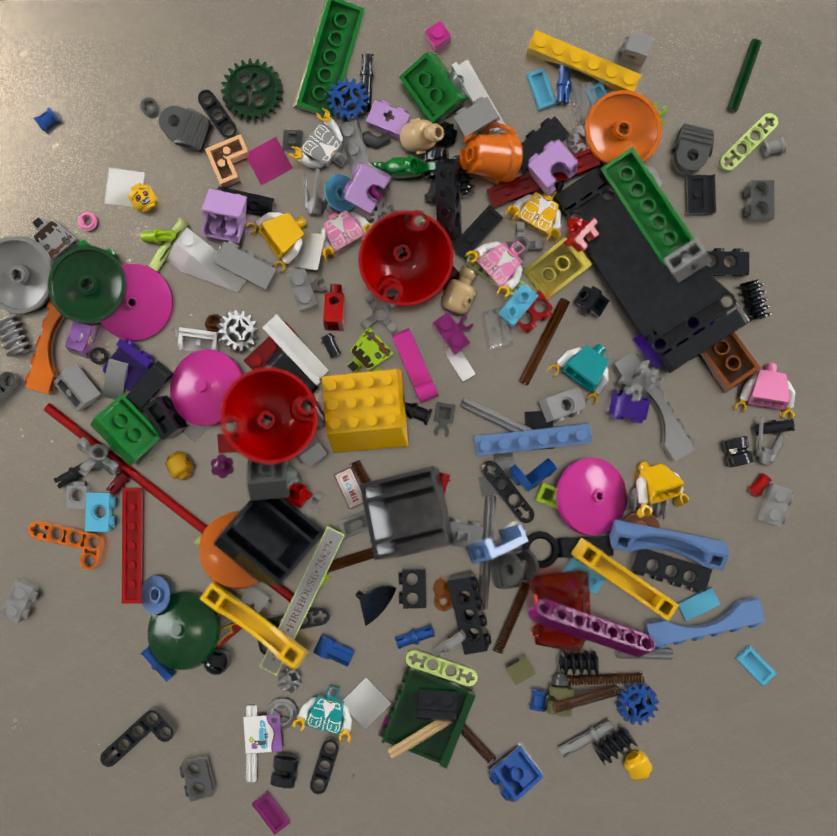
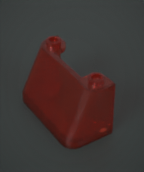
[529,570,591,653]

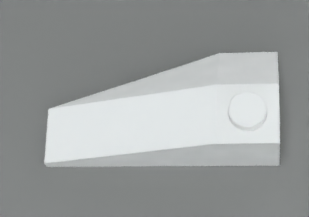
[166,228,247,292]

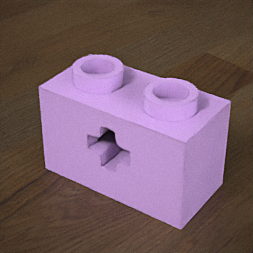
[366,100,410,139]

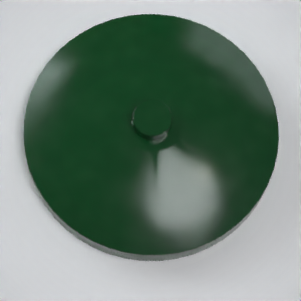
[48,246,127,324]
[147,592,220,670]

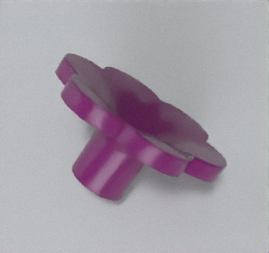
[211,454,234,478]

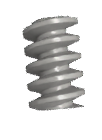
[0,314,31,357]
[625,488,668,520]

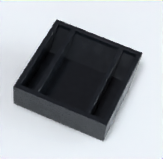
[360,466,454,560]
[213,498,325,587]

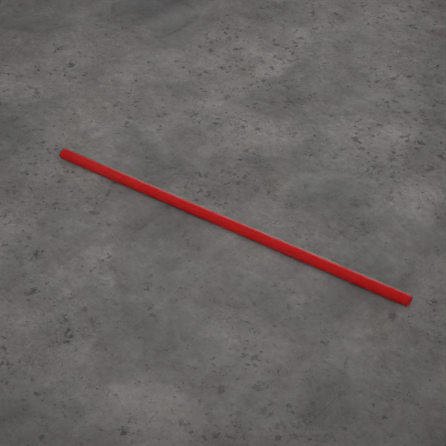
[43,403,294,603]

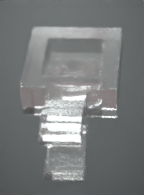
[297,491,324,521]

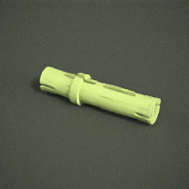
[148,218,189,272]

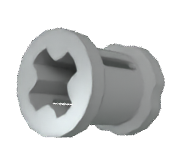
[762,136,786,157]

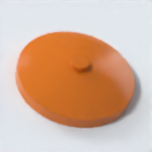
[585,90,662,164]
[199,512,260,589]

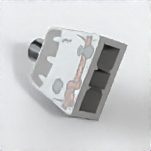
[32,217,80,264]

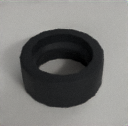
[522,531,559,569]

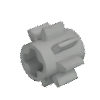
[277,668,301,694]

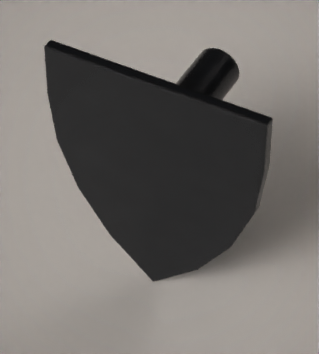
[356,585,396,626]

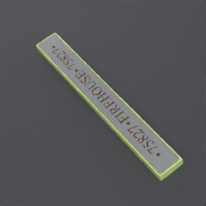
[260,526,345,675]

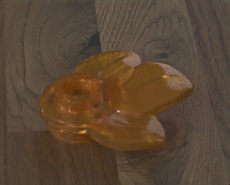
[433,578,470,612]

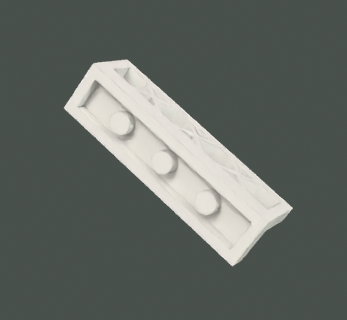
[451,60,505,135]
[263,314,329,385]

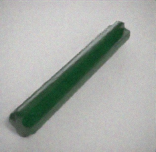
[728,38,762,112]

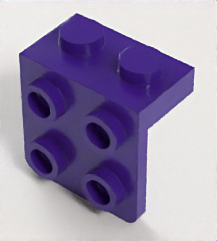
[102,338,155,391]

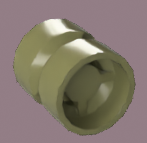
[546,685,575,717]

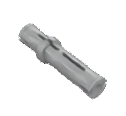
[558,720,615,758]

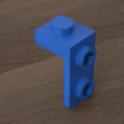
[509,458,557,492]

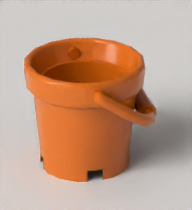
[460,123,522,184]

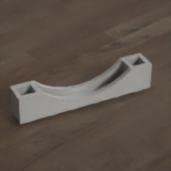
[612,351,695,462]

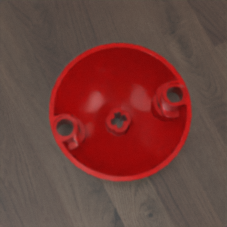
[358,210,454,306]
[220,368,318,464]

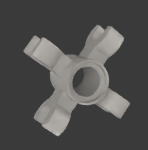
[498,222,544,269]
[360,292,398,333]
[618,360,664,402]
[76,437,119,477]

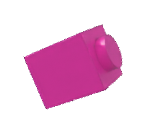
[425,20,451,53]

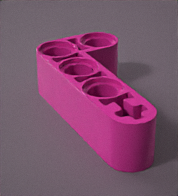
[392,328,439,404]

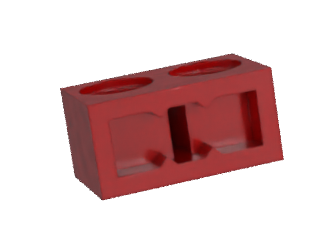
[515,290,554,333]

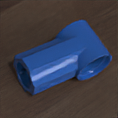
[313,634,355,667]

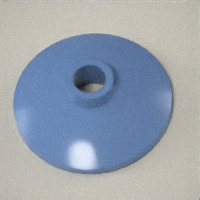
[142,575,170,614]

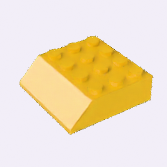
[322,369,409,453]

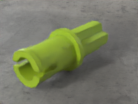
[140,228,176,244]

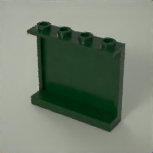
[379,667,476,769]

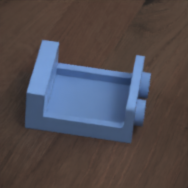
[465,524,528,564]

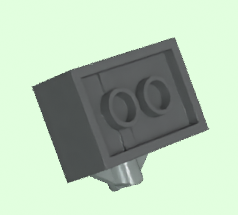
[247,459,299,501]

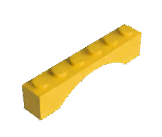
[527,30,641,92]
[570,538,679,621]
[200,583,309,669]

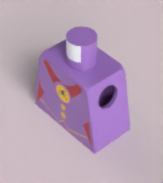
[65,321,100,358]

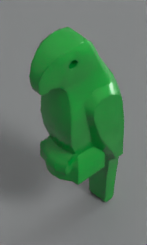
[371,156,435,178]

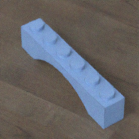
[474,422,592,456]
[609,519,729,570]
[644,597,765,649]

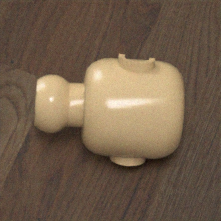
[400,118,444,154]
[441,266,477,315]

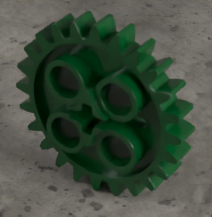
[221,58,283,122]

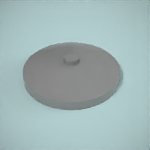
[0,236,54,313]

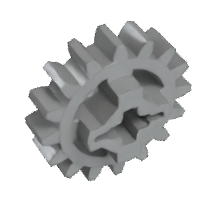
[216,310,258,353]

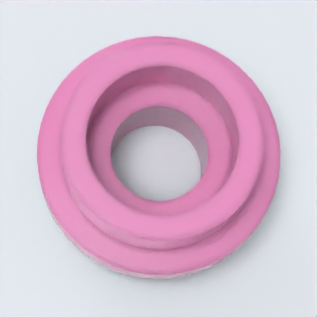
[78,212,98,231]

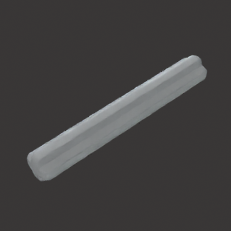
[460,397,532,432]

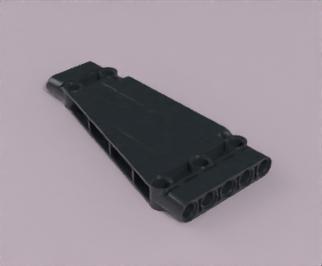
[554,167,750,373]

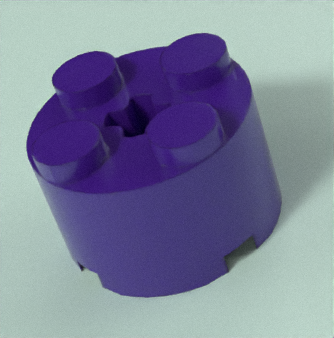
[609,389,651,423]

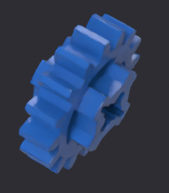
[327,78,369,121]
[616,682,659,725]

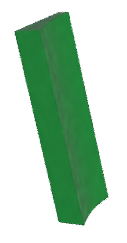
[293,0,365,118]
[600,147,694,266]

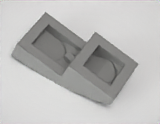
[102,359,128,400]

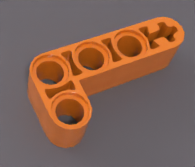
[28,521,105,570]

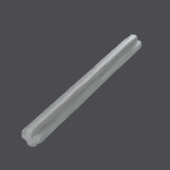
[478,495,496,610]

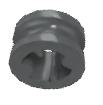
[140,97,159,116]

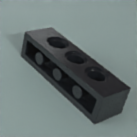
[435,158,462,241]
[703,248,750,277]
[629,549,712,593]
[447,572,491,655]

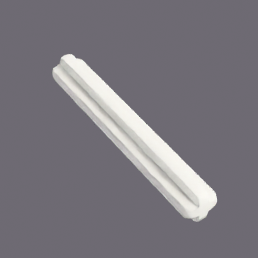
[246,705,257,782]

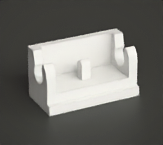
[178,327,220,352]

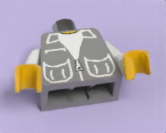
[288,108,347,168]

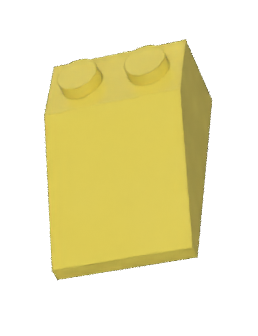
[523,234,595,300]

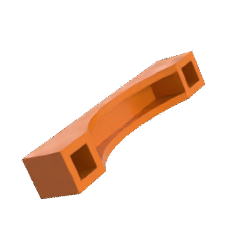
[25,300,64,395]

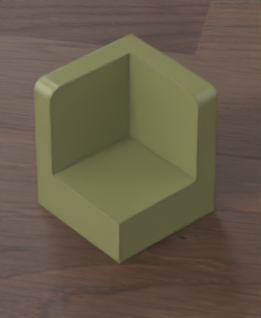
[507,655,536,685]

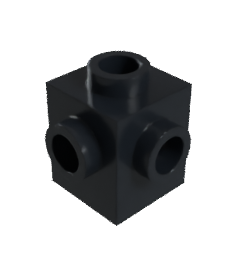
[574,286,610,317]

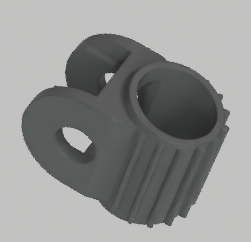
[159,106,211,150]
[673,123,714,175]
[489,549,539,589]

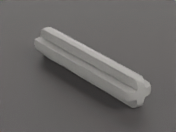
[616,649,673,660]

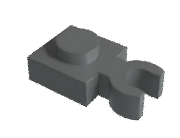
[434,402,456,437]

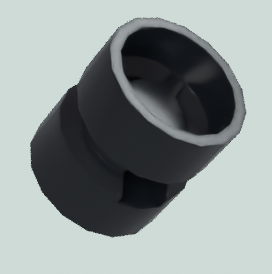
[424,148,449,179]
[722,436,754,468]
[204,646,232,675]
[270,755,299,788]

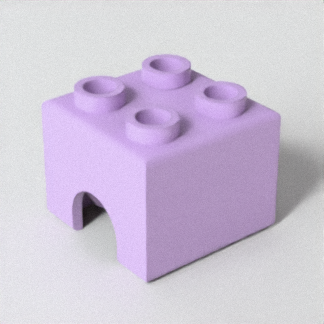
[529,140,578,196]
[343,162,391,213]
[202,189,247,243]

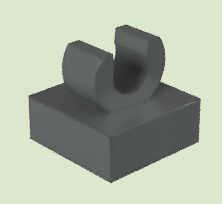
[283,130,303,151]

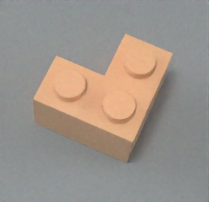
[205,134,250,187]

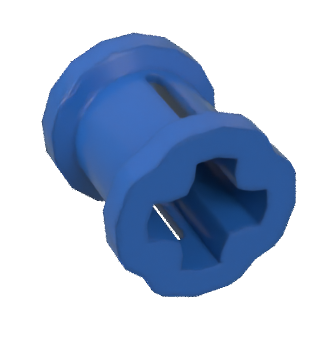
[34,107,60,132]
[529,689,549,712]

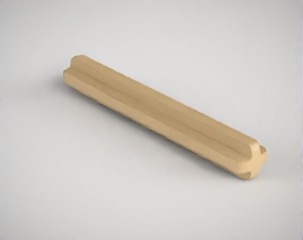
[387,716,457,759]

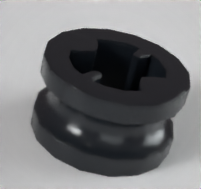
[90,347,109,365]

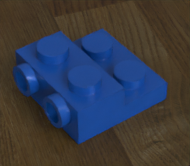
[488,746,544,802]

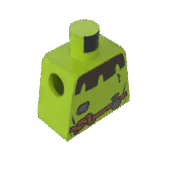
[347,327,394,373]

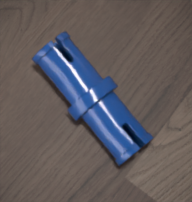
[557,65,572,105]
[395,625,435,649]
[140,646,175,682]

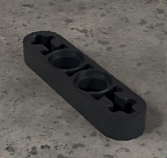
[481,461,534,523]

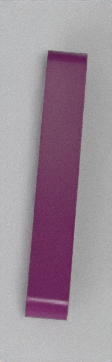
[528,599,655,657]

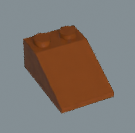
[701,332,761,393]

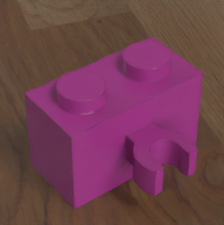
[432,312,473,356]

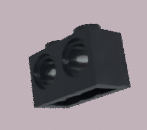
[143,395,188,440]
[399,568,426,609]

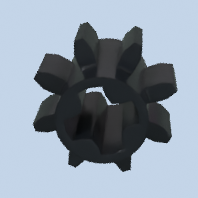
[437,121,457,146]

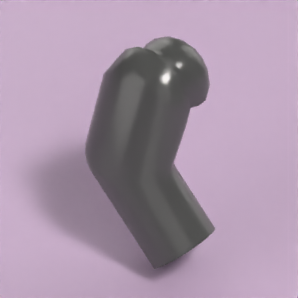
[362,131,391,148]

